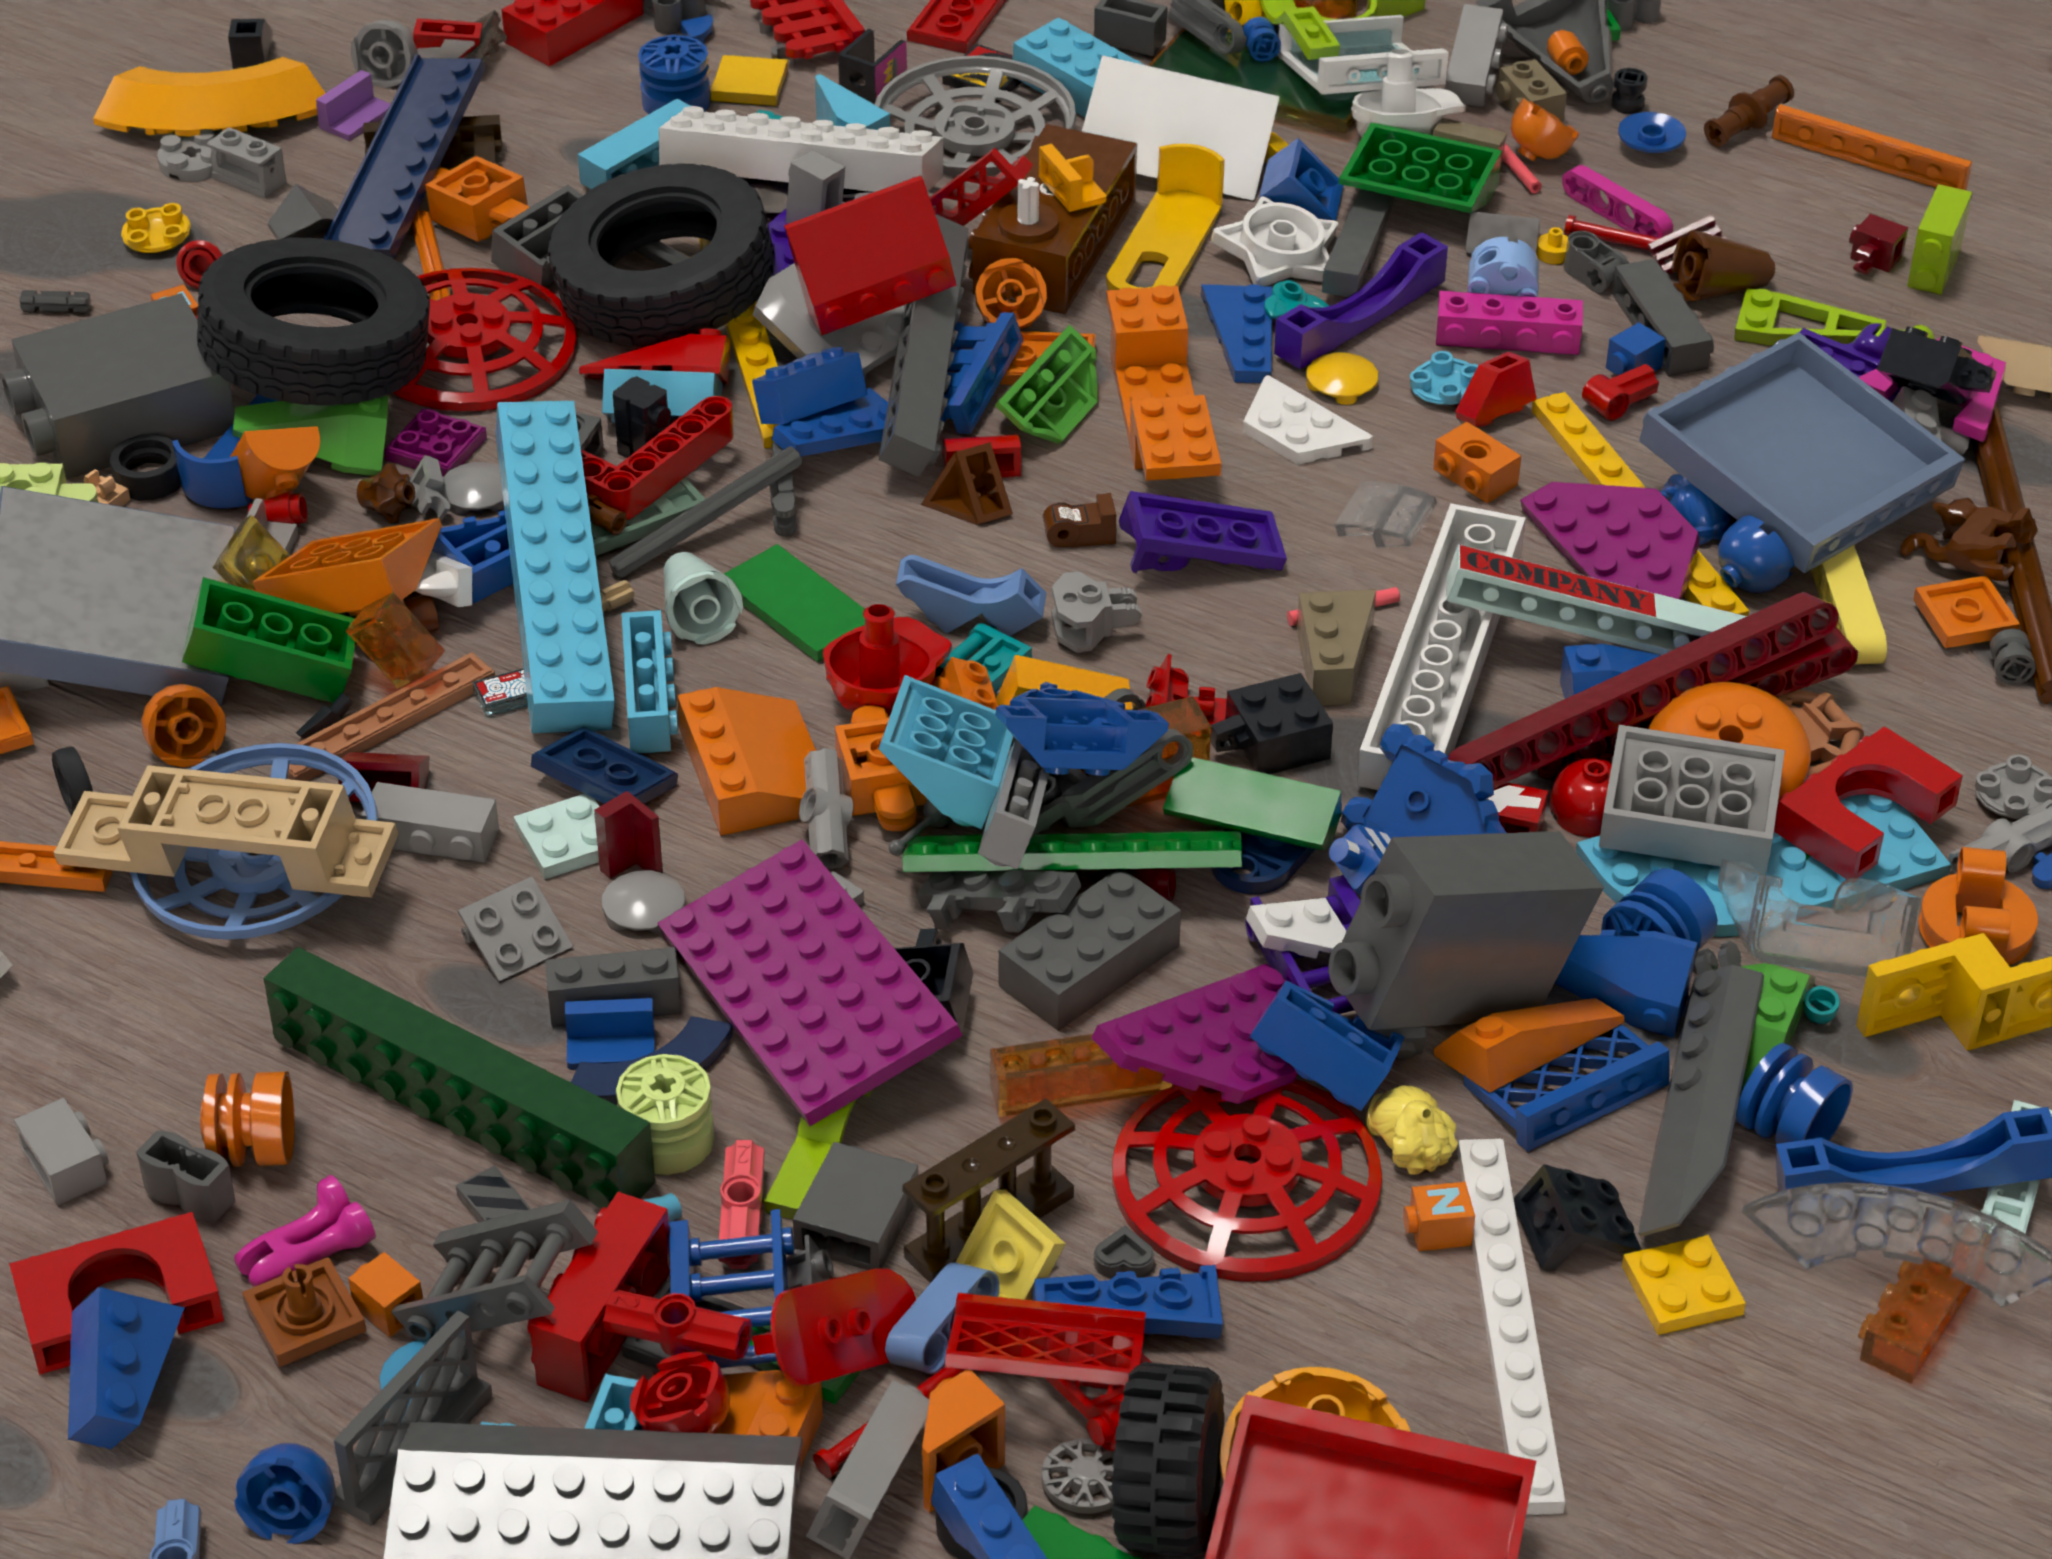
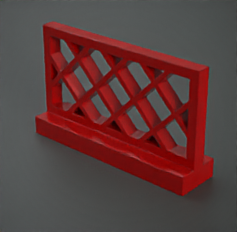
[945,1293,1146,1386]

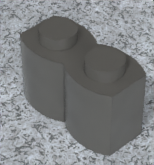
[136,1131,236,1222]

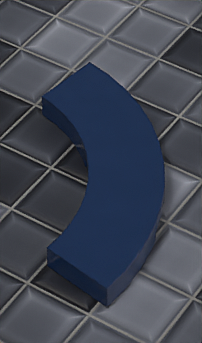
[571,1016,733,1105]

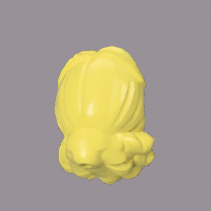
[1366,1085,1458,1175]

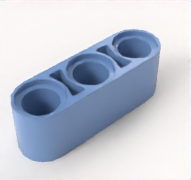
[885,1262,1000,1374]

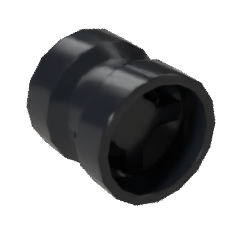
[1611,68,1648,114]

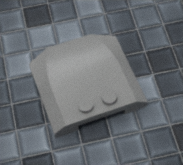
[753,263,904,380]

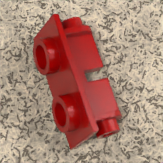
[1145,654,1189,730]

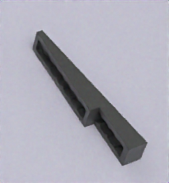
[1322,189,1395,297]

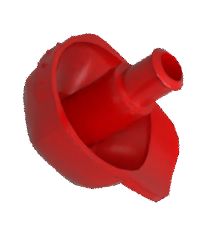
[823,604,952,717]

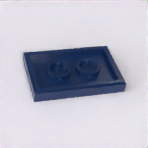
[531,727,678,804]

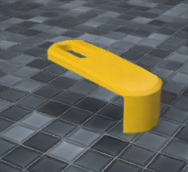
[1106,143,1225,290]

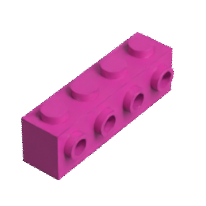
[1436,291,1583,355]

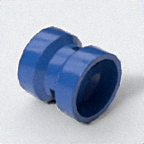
[1243,17,1281,62]

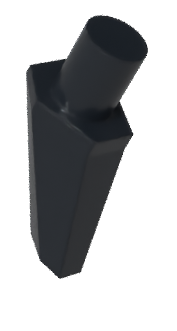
[296,693,354,739]

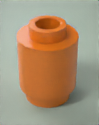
[1547,30,1589,76]

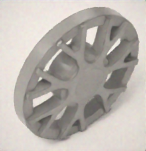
[1041,1438,1115,1513]

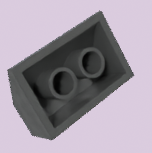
[545,947,681,1027]

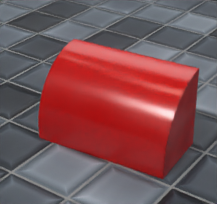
[943,434,1021,477]

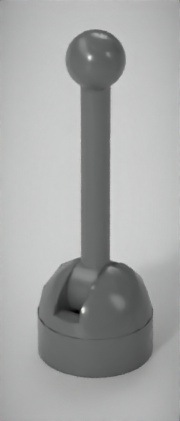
[888,800,953,856]

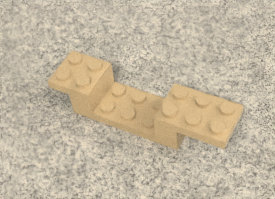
[53,765,399,898]

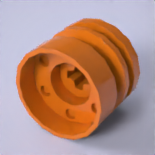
[200,1071,295,1167]

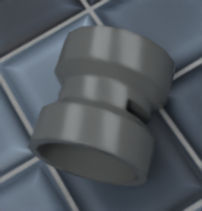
[1990,629,2036,684]

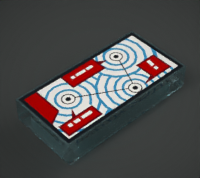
[472,668,528,716]

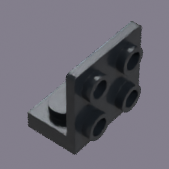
[1513,1164,1641,1271]

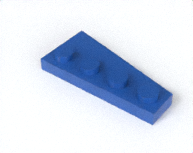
[1032,1265,1223,1339]

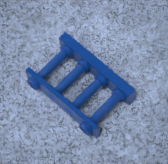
[669,1209,795,1371]

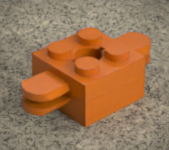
[425,156,529,242]
[835,705,928,832]

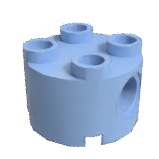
[1467,237,1539,297]

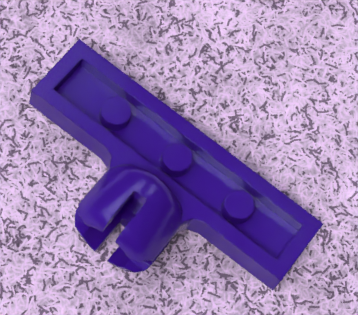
[1799,323,1901,403]

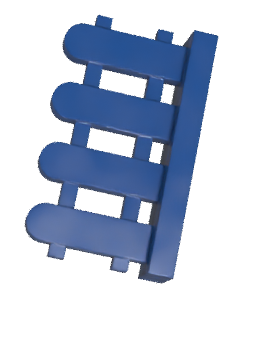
[940,312,1024,434]

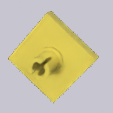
[956,1190,1066,1300]

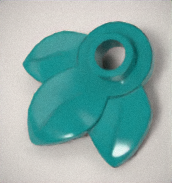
[1264,280,1329,319]

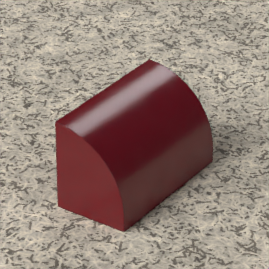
[338,752,430,802]

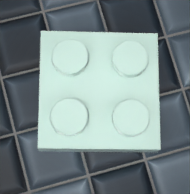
[513,794,599,880]

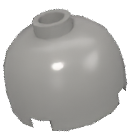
[351,19,418,88]

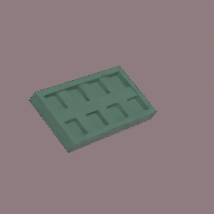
[591,477,705,557]

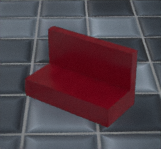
[594,791,663,879]

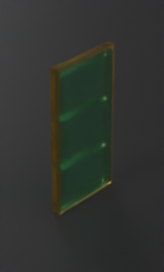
[1148,28,1386,134]

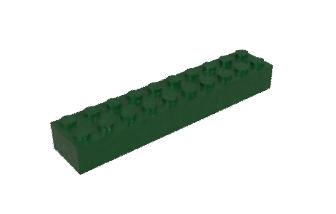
[263,947,655,1209]

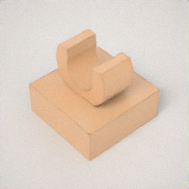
[84,469,130,507]

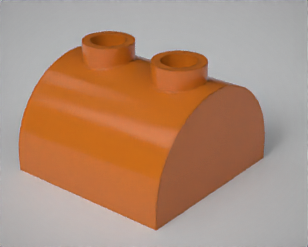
[230,426,320,500]

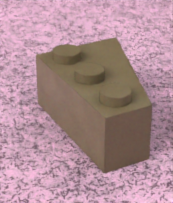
[1296,589,1376,706]

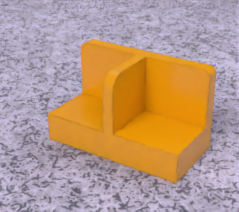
[1038,144,1106,212]

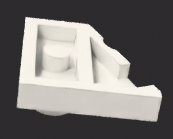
[1246,898,1346,958]

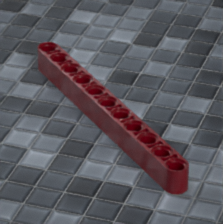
[1448,592,1839,788]

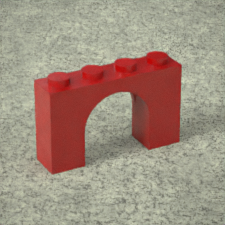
[1774,726,1963,883]
[9,1212,224,1375]

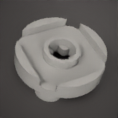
[157,129,215,182]

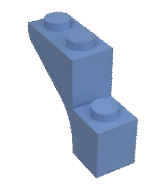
[896,555,1047,636]

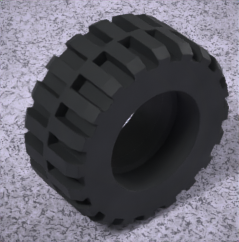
[1112,1362,1225,1558]

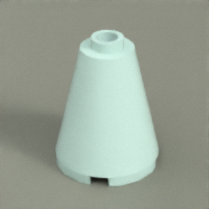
[664,552,743,645]

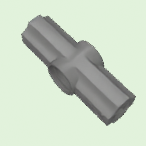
[799,748,853,870]
[1948,807,2052,874]

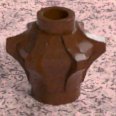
[357,463,415,523]

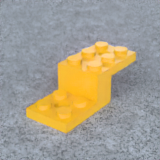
[1856,933,2052,1051]

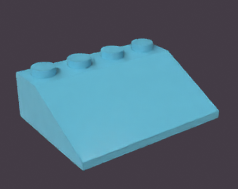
[879,675,1013,829]

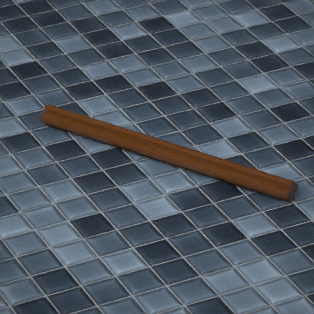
[1972,402,2052,704]

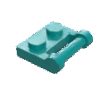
[934,623,1032,692]

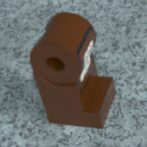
[1042,493,1116,547]

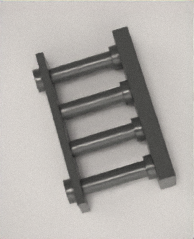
[391,1199,598,1341]

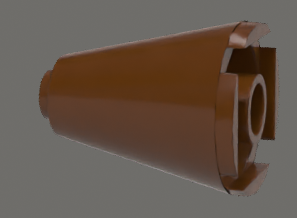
[1672,230,1775,302]

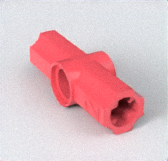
[718,1140,765,1269]

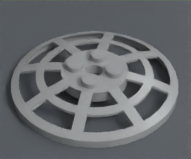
[875,56,1076,176]

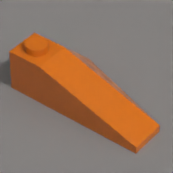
[1434,998,1625,1093]

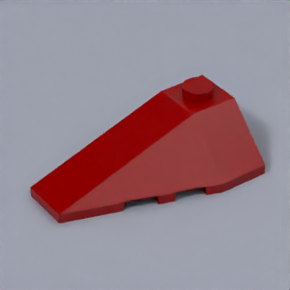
[579,329,730,384]

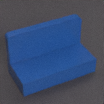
[565,998,655,1070]

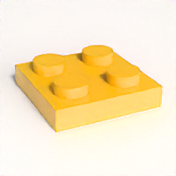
[1622,1235,1746,1335]

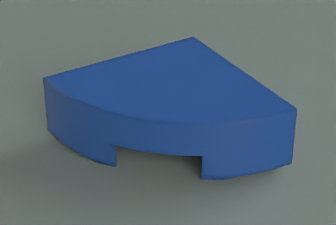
[680,15,713,43]

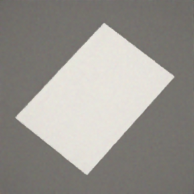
[1082,55,1279,201]

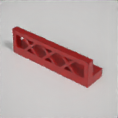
[930,148,1033,226]

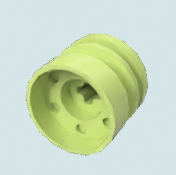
[616,1054,715,1175]

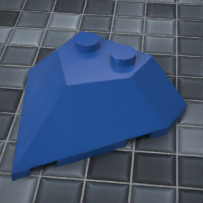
[995,682,1169,776]

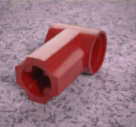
[1582,364,1659,421]

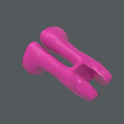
[234,1175,376,1287]

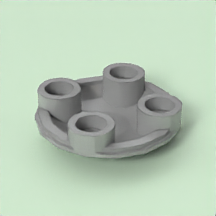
[441,462,504,515]
[1975,754,2052,819]
[602,870,685,934]

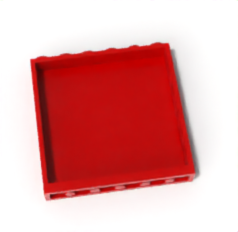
[1205,1394,1537,1559]

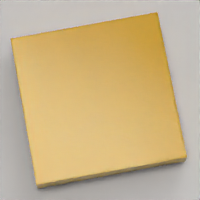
[711,55,788,106]

